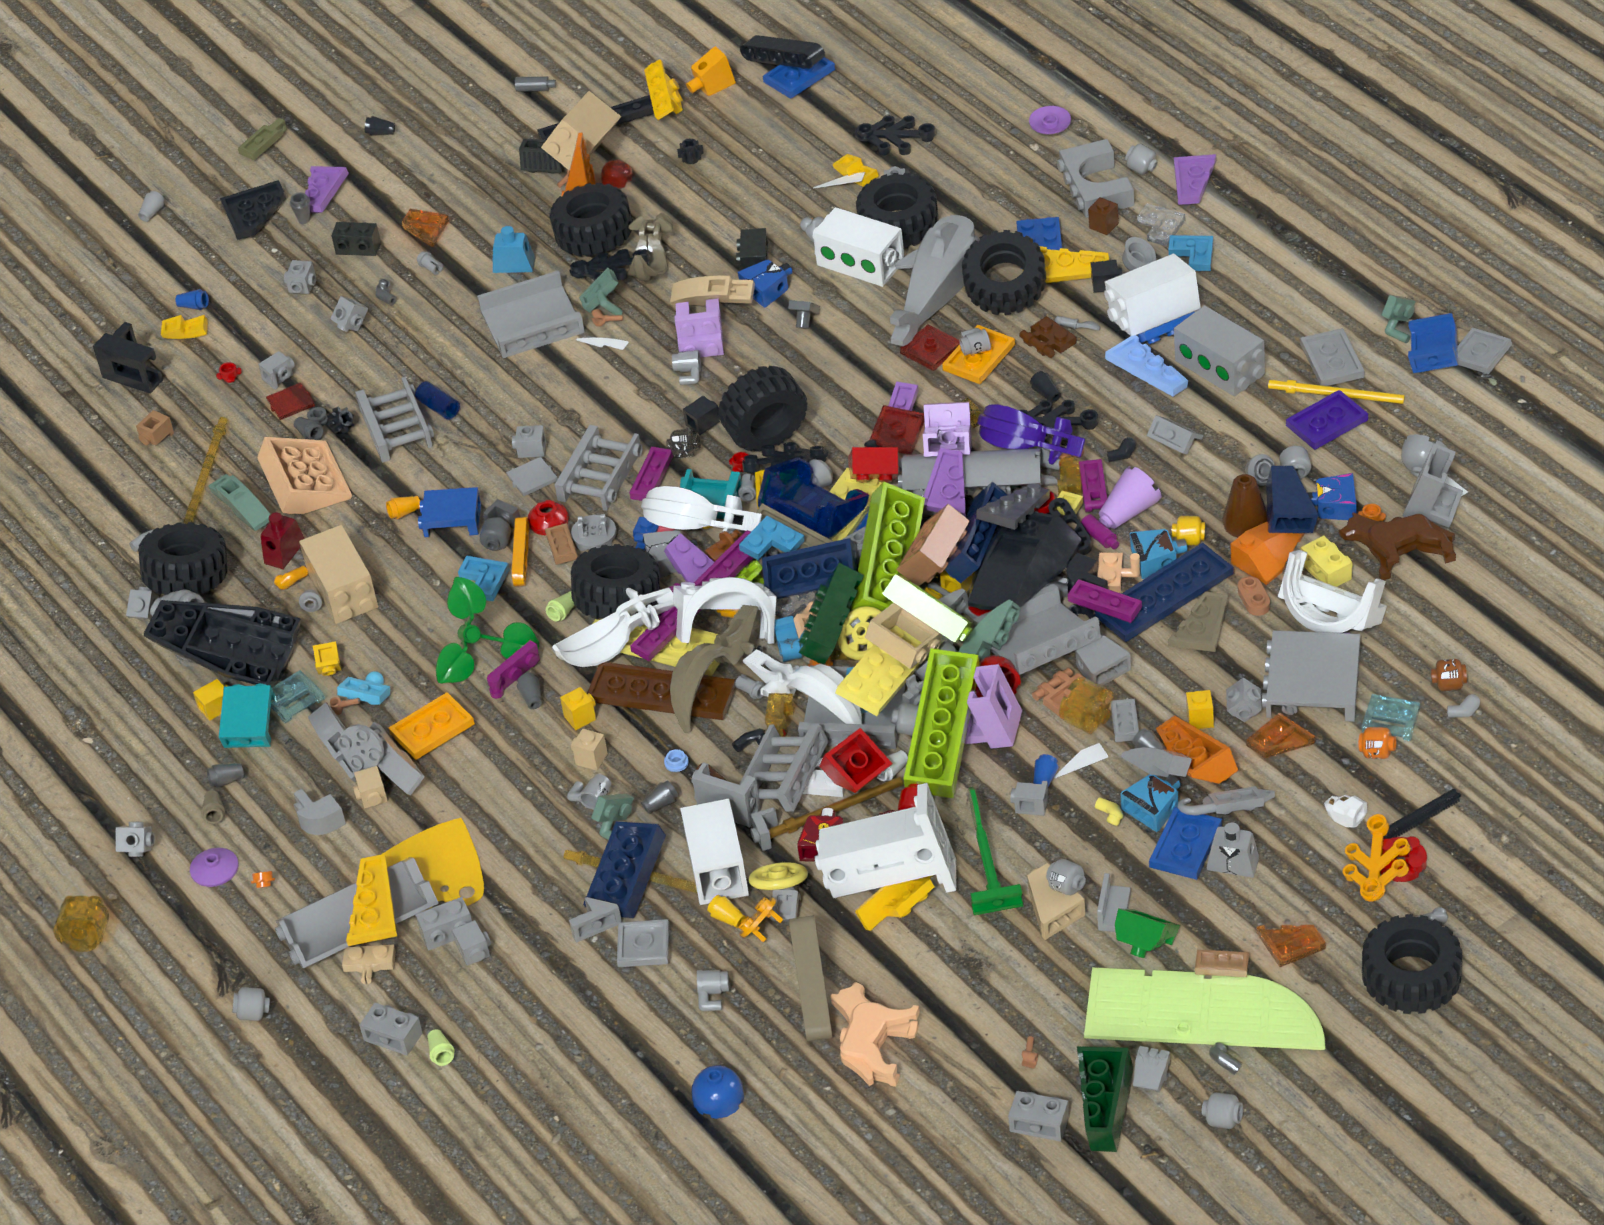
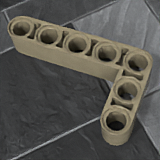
[789,915,832,1042]

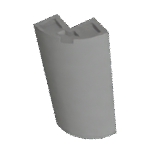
[898,448,1041,491]
[275,857,439,968]

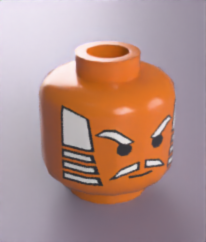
[1358,727,1396,759]

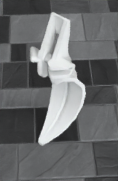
[641,486,762,534]
[552,588,675,667]
[743,649,862,724]

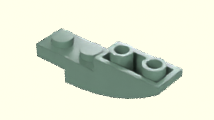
[208,474,270,531]
[958,600,1021,661]

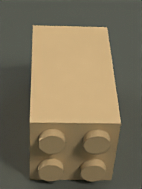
[541,91,621,170]
[299,525,378,624]

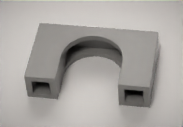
[1057,139,1134,218]

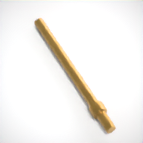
[768,776,903,839]

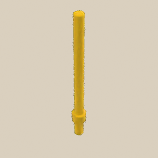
[1268,380,1405,404]

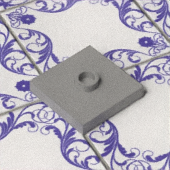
[1458,327,1512,374]
[617,919,669,967]

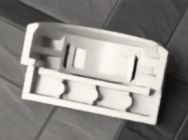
[1278,550,1387,633]
[673,577,776,644]

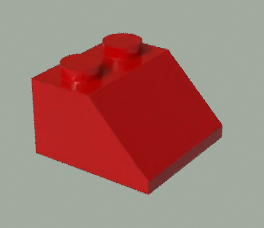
[848,447,898,483]
[819,728,893,793]

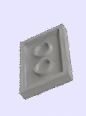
[1300,328,1364,386]

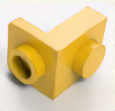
[313,641,341,676]

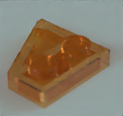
[402,208,449,247]
[1246,713,1315,758]
[1256,925,1326,967]

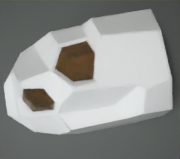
[1324,795,1367,827]

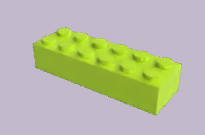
[851,482,925,619]
[904,648,979,798]

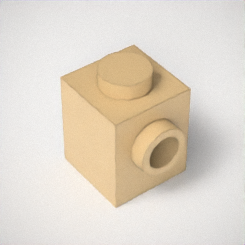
[571,729,608,770]
[353,766,388,809]

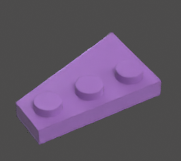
[1174,154,1216,205]

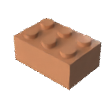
[896,504,969,587]

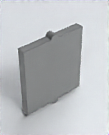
[506,457,558,497]

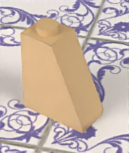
[1027,863,1085,940]

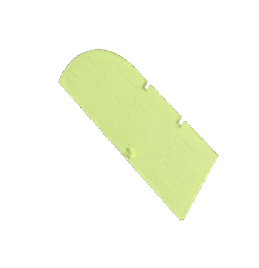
[1084,967,1325,1050]

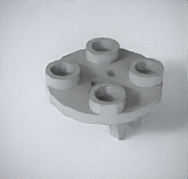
[571,514,617,551]
[337,724,384,770]

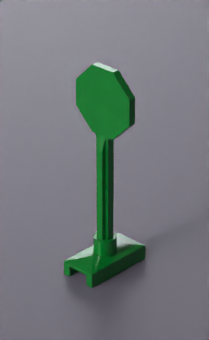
[968,787,1023,916]

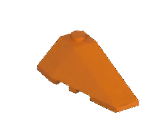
[1230,522,1305,585]
[1156,715,1238,784]

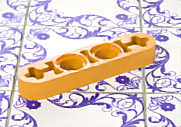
[512,517,529,587]

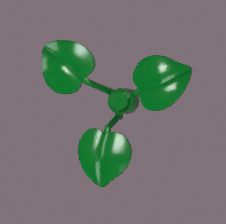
[436,577,540,684]

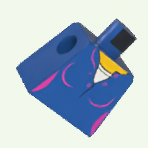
[1307,473,1356,520]

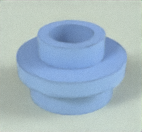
[664,749,689,772]

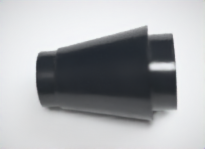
[364,116,395,136]
[1030,371,1061,403]

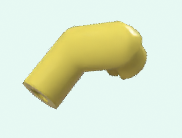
[1095,797,1124,826]

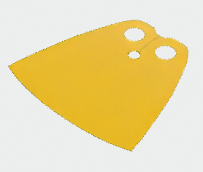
[382,818,484,912]

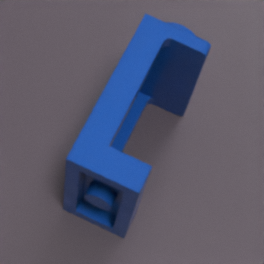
[1408,313,1458,373]
[418,487,481,537]

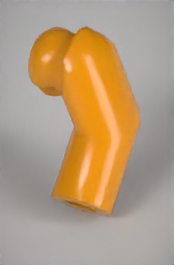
[274,566,308,590]

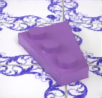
[305,166,349,213]
[923,448,966,517]
[664,533,714,583]

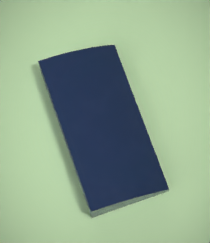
[762,538,857,600]
[583,821,666,919]

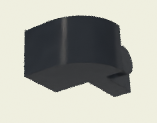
[1066,553,1108,592]

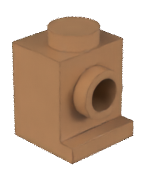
[136,410,174,446]

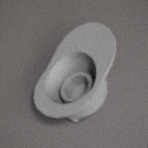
[1122,237,1156,271]

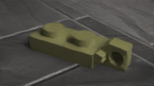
[238,118,287,160]

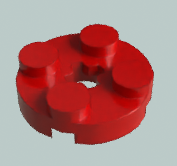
[1380,836,1427,882]

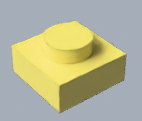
[1056,491,1083,515]

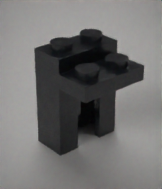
[93,322,163,394]

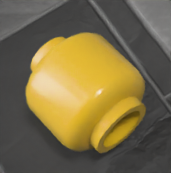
[1172,516,1205,546]

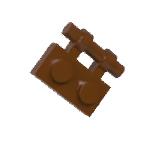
[1019,316,1077,358]

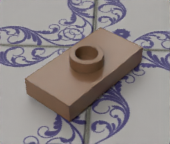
[545,523,577,565]
[1195,949,1249,977]

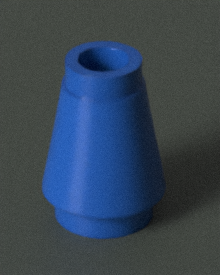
[175,289,209,310]
[1033,754,1059,787]

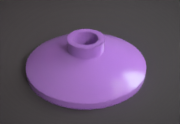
[1029,106,1071,134]
[190,848,239,887]

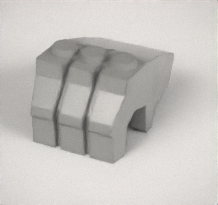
[1133,1046,1170,1092]

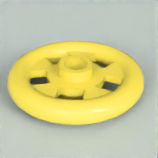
[837,606,882,661]
[748,862,808,890]

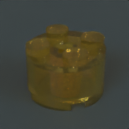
[1059,677,1114,734]
[53,895,109,952]

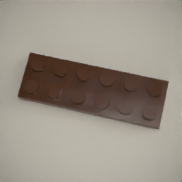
[587,662,736,720]

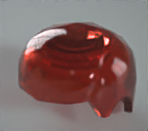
[601,160,632,189]

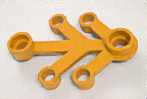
[1342,814,1411,902]

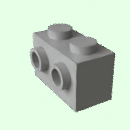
[415,897,472,951]
[359,1003,423,1056]
[1008,1091,1069,1142]

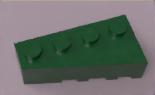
[798,563,864,665]
[1077,1046,1133,1152]

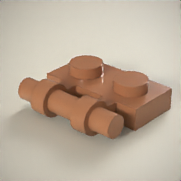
[1032,668,1095,717]

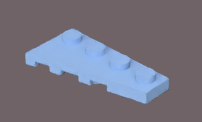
[1105,335,1188,397]

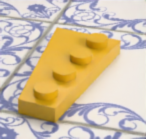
[1022,246,1109,283]
[346,854,397,946]

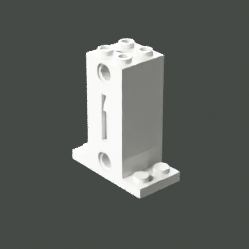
[815,783,956,898]

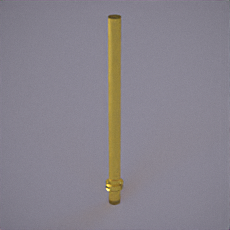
[184,417,228,524]
[563,850,697,893]

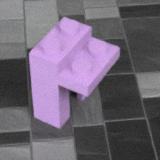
[675,298,724,357]
[923,402,972,457]
[965,664,1022,748]

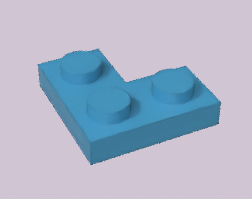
[1168,235,1213,271]
[739,516,804,560]
[458,556,510,601]

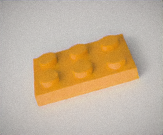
[942,325,1015,384]
[388,692,475,760]

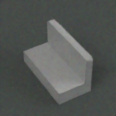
[1147,415,1204,454]
[1097,873,1131,932]

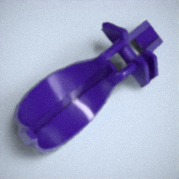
[977,404,1085,465]

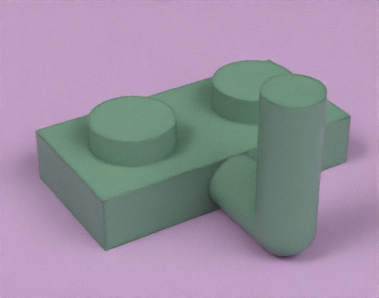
[579,268,623,315]
[1381,295,1416,343]
[591,793,634,840]

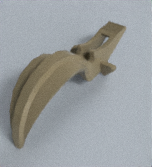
[627,212,673,281]
[670,605,758,733]

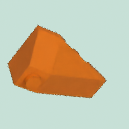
[561,132,596,196]

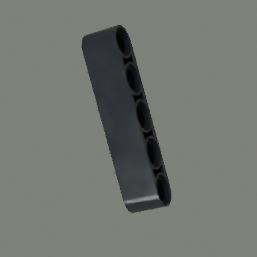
[740,35,825,69]

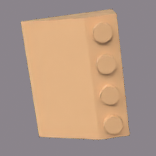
[257,437,352,514]

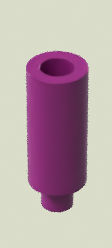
[1081,514,1119,549]

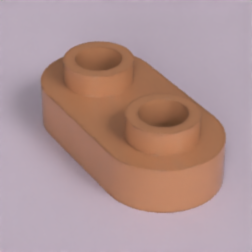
[1238,576,1270,616]

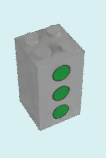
[1174,305,1265,397]

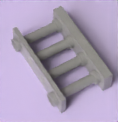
[355,377,434,463]
[555,425,643,511]
[739,724,828,812]

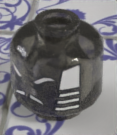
[666,428,701,459]

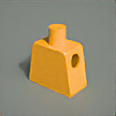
[686,46,736,96]

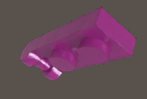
[1079,459,1107,513]
[487,640,540,699]

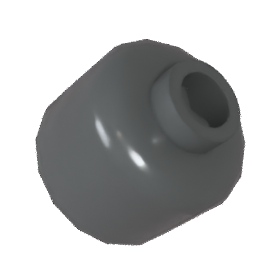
[480,517,511,551]

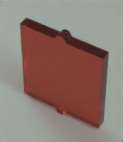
[266,383,315,420]

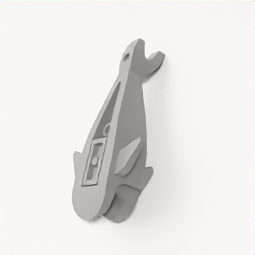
[890,215,987,346]

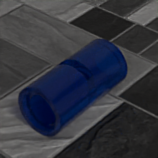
[415,381,460,420]

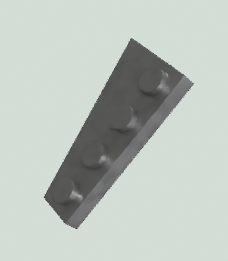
[976,483,1050,530]

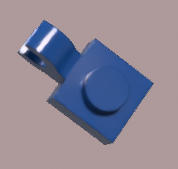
[633,517,659,551]

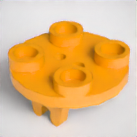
[738,897,783,943]

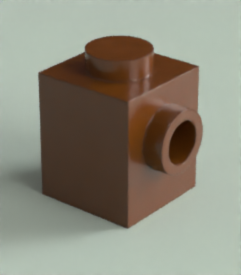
[1088,197,1119,235]

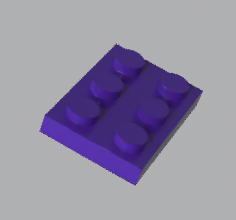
[1286,390,1368,450]

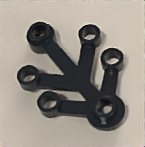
[855,115,935,155]
[569,249,651,281]
[1019,400,1098,446]
[742,442,828,473]

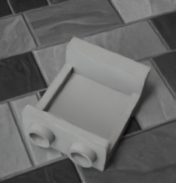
[692,762,761,827]

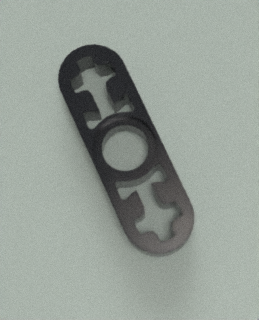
[1048,498,1092,555]

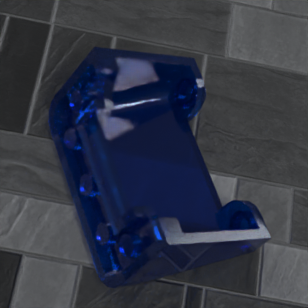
[758,457,869,540]

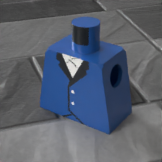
[738,260,793,308]

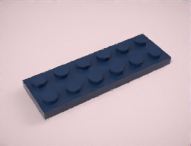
[1095,542,1234,642]

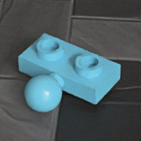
[337,671,390,705]

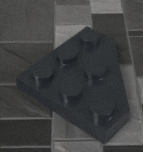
[220,180,286,240]

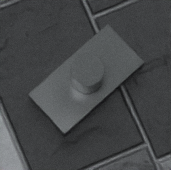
[788,300,820,329]

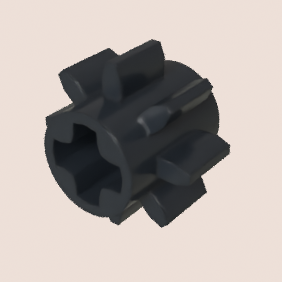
[677,138,704,164]
[327,406,354,434]

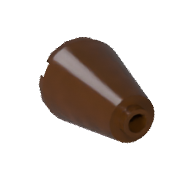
[1222,474,1267,538]

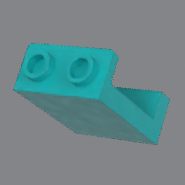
[680,469,742,519]
[219,684,275,748]

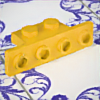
[644,59,683,120]
[855,875,935,931]

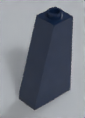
[1266,466,1318,533]

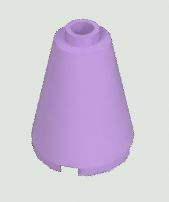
[1099,466,1161,529]

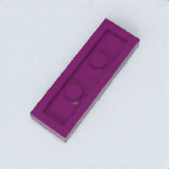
[629,447,673,501]
[1067,579,1142,623]

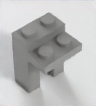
[1402,443,1463,528]

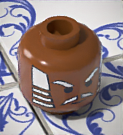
[1431,659,1467,691]

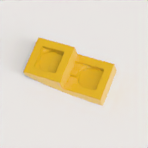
[833,154,879,187]
[161,315,208,339]

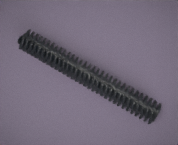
[1383,788,1461,839]

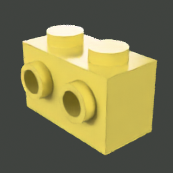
[1301,536,1353,587]

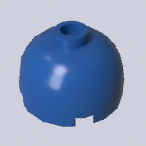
[691,1065,744,1119]

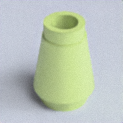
[546,591,575,621]
[427,1029,455,1066]

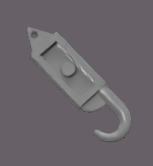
[1178,786,1275,815]

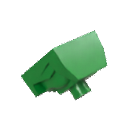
[1115,908,1180,958]

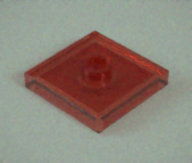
[900,324,960,371]
[869,405,925,455]

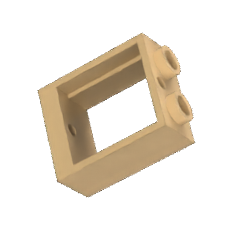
[865,603,942,669]

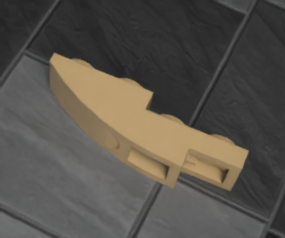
[670,276,755,306]

